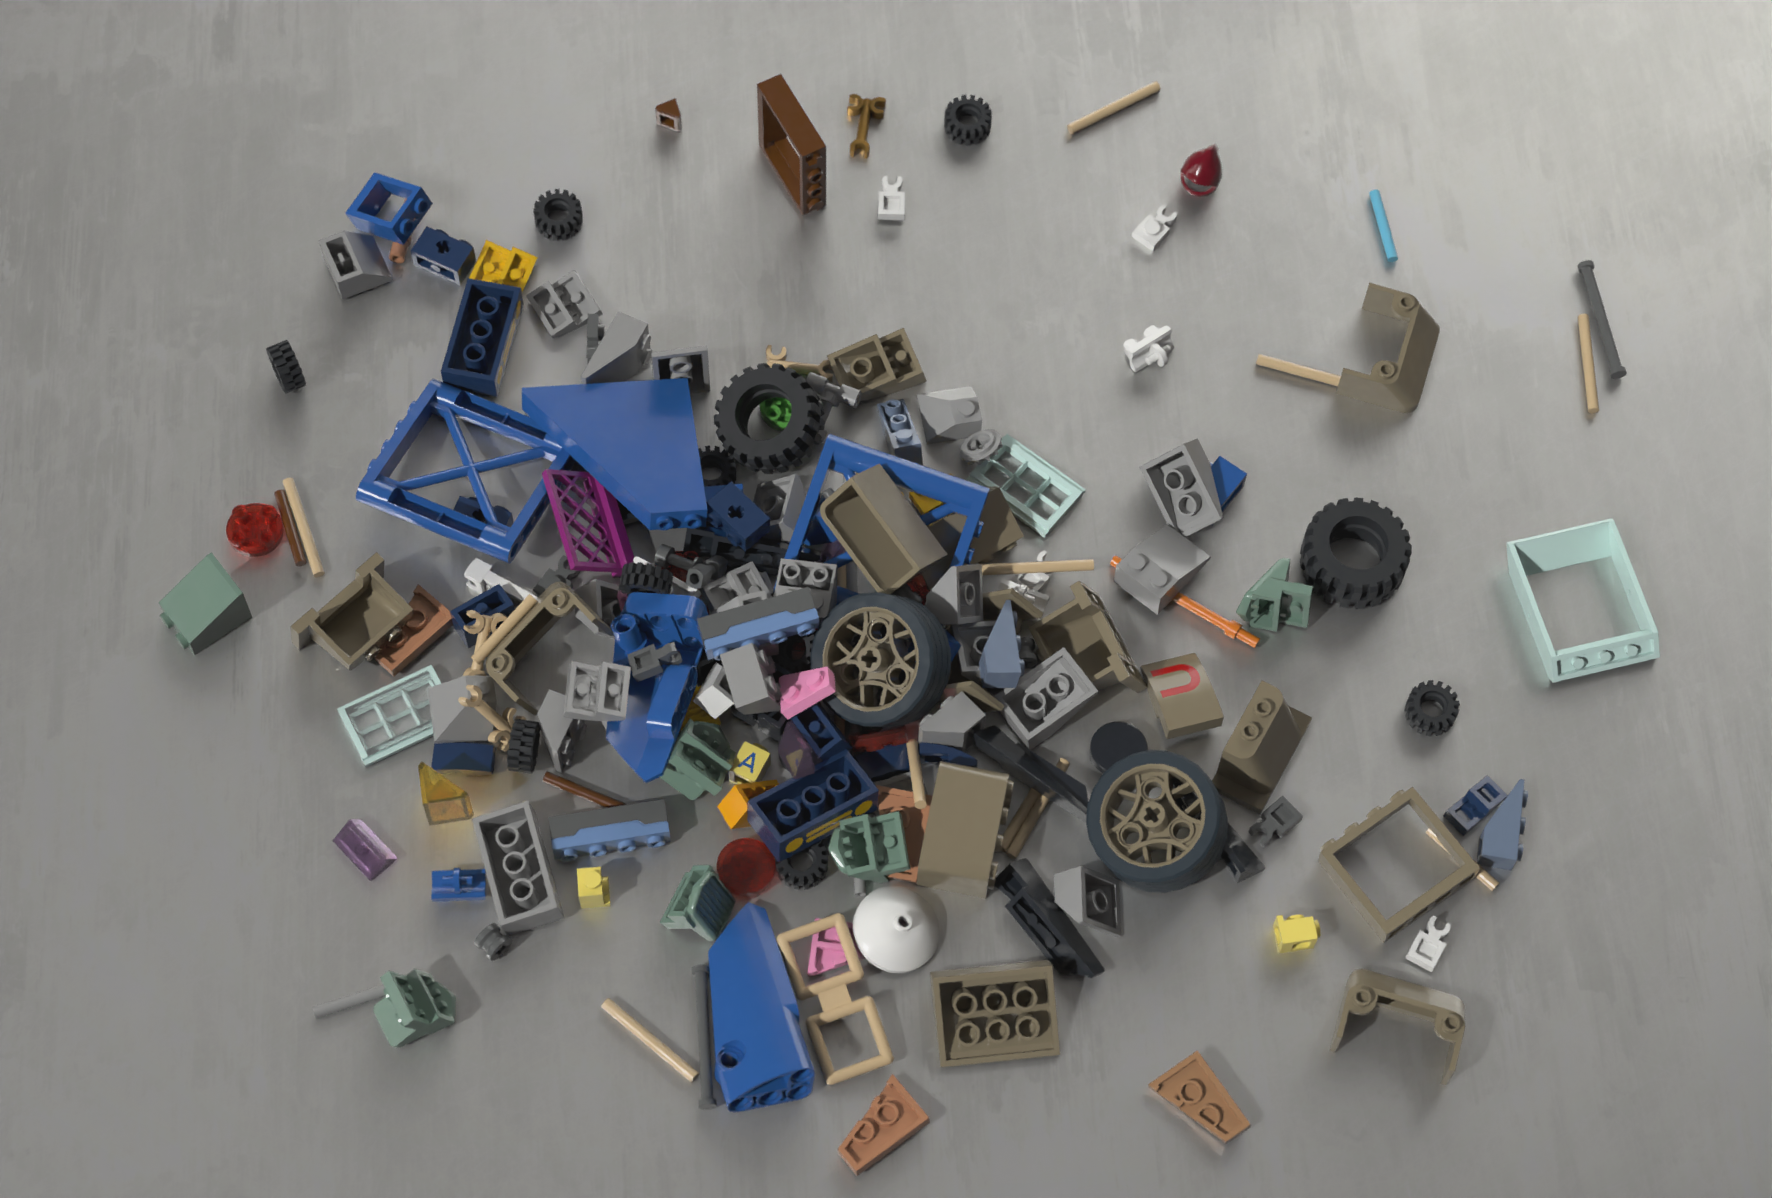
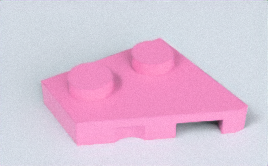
[779,666,836,719]
[807,918,866,976]

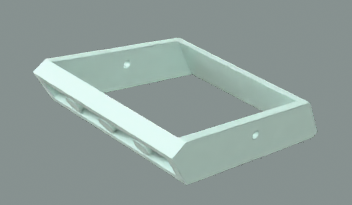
[1506,518,1660,683]

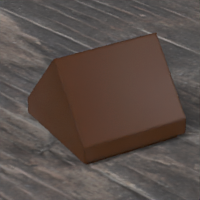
[655,98,682,132]

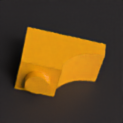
[717,779,779,829]

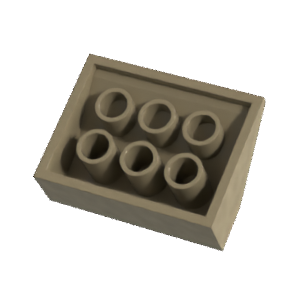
[930,960,1060,1067]

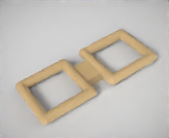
[777,913,894,1085]

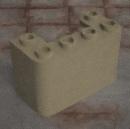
[917,761,1014,899]

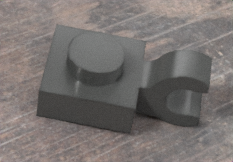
[627,642,683,682]

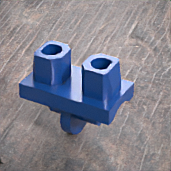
[431,868,486,902]

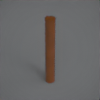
[274,489,307,567]
[543,771,627,808]

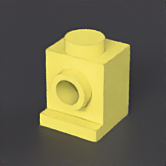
[577,867,611,909]
[1273,915,1321,953]

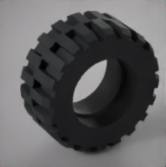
[714,363,825,474]
[1300,497,1412,609]

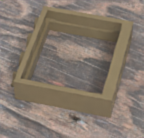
[1318,787,1480,943]

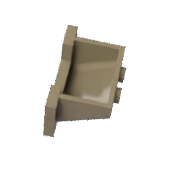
[291,552,413,670]
[1028,581,1148,693]
[1212,680,1312,815]

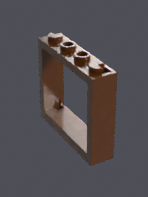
[757,74,826,215]

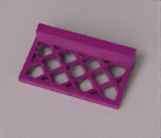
[542,469,634,578]

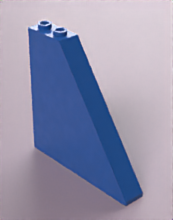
[522,378,707,530]

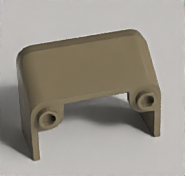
[1336,282,1440,413]
[485,582,613,716]
[939,588,1043,713]
[1329,969,1465,1085]

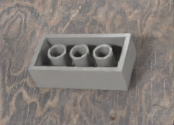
[472,801,564,936]

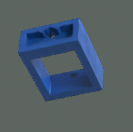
[345,172,433,245]

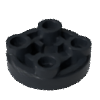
[1090,721,1148,774]

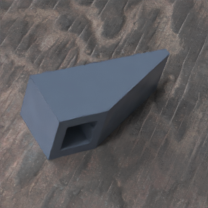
[877,399,923,465]
[979,600,1025,688]
[1477,779,1528,870]

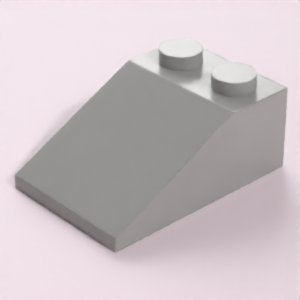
[581,311,652,384]
[651,345,710,394]
[1139,438,1223,537]
[1114,524,1211,615]
[994,647,1098,750]

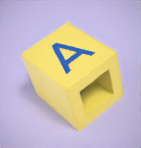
[729,741,771,784]

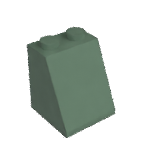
[159,552,252,655]

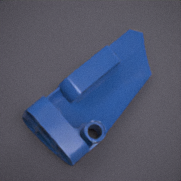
[606,592,709,783]
[708,902,815,1112]

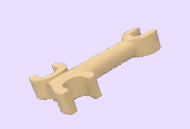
[766,345,833,383]
[463,610,507,676]
[458,685,526,752]

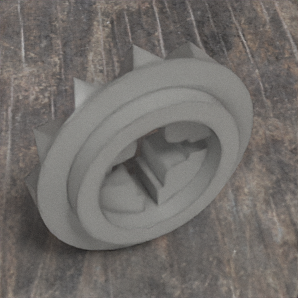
[960,429,1003,465]

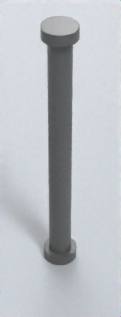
[1577,260,1627,379]
[691,965,717,1109]

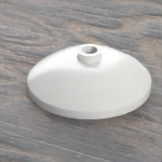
[853,886,940,973]

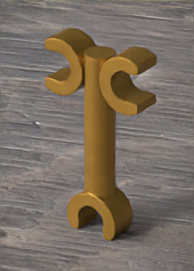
[847,94,886,158]

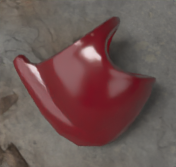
[1180,143,1222,197]

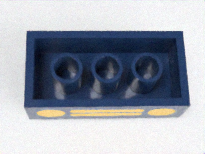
[441,278,524,397]
[747,749,879,862]

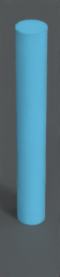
[1369,189,1398,262]

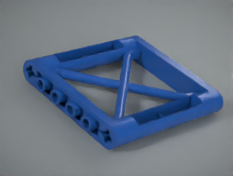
[356,379,576,563]
[773,433,990,641]

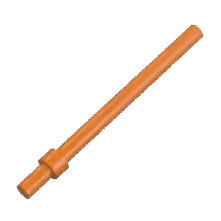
[1110,555,1261,648]

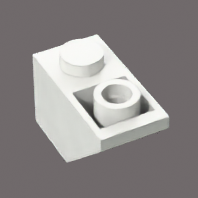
[693,662,734,719]

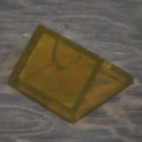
[418,762,474,826]

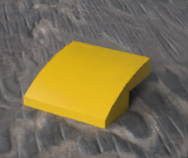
[469,240,538,292]

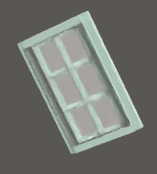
[966,434,1086,538]
[337,665,441,767]

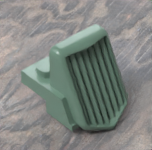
[1236,558,1313,632]
[660,719,736,800]
[828,811,911,883]
[660,865,736,941]
[373,969,456,1048]

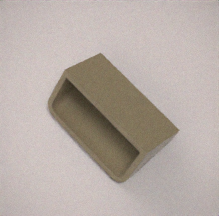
[820,463,948,594]
[916,486,1024,590]

